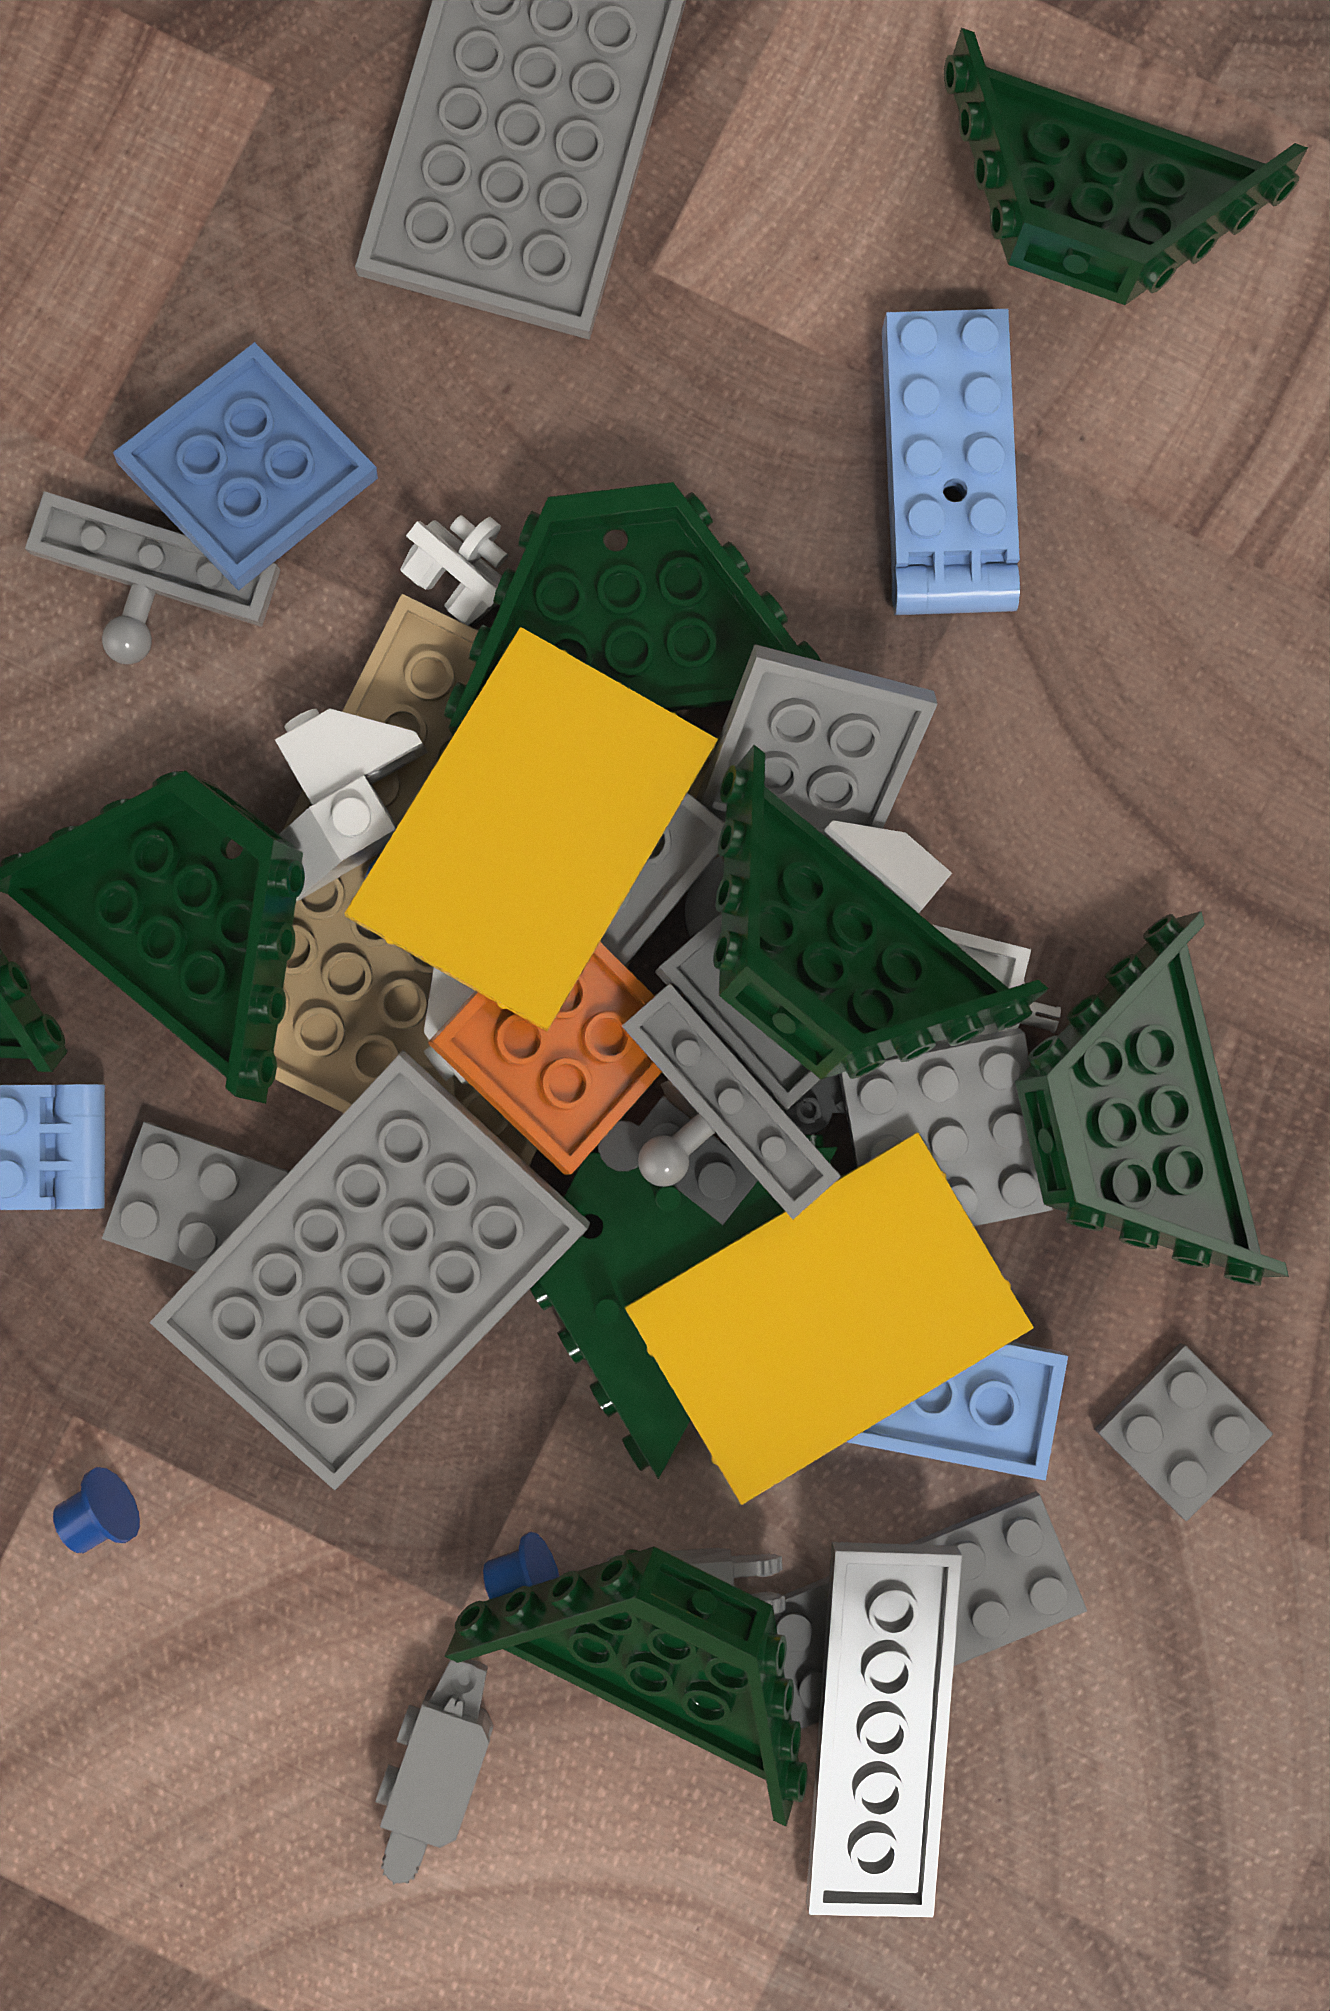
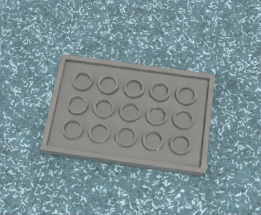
[355,0,687,340]
[149,1050,590,1490]

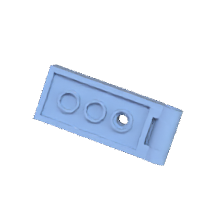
[882,309,1020,615]
[0,1084,105,1210]
[847,1342,1068,1481]

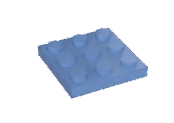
[113,342,378,591]

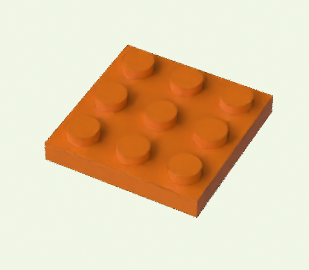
[427,942,662,1175]

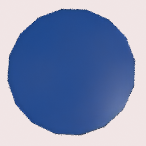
[53,1467,140,1554]
[483,1532,560,1599]

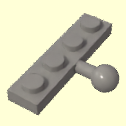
[25,491,281,665]
[622,984,841,1219]

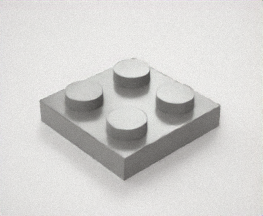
[1094,1343,1273,1522]

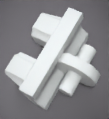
[400,515,508,626]

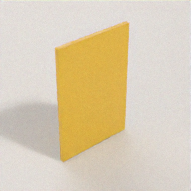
[344,627,718,1032]
[625,1132,1034,1505]

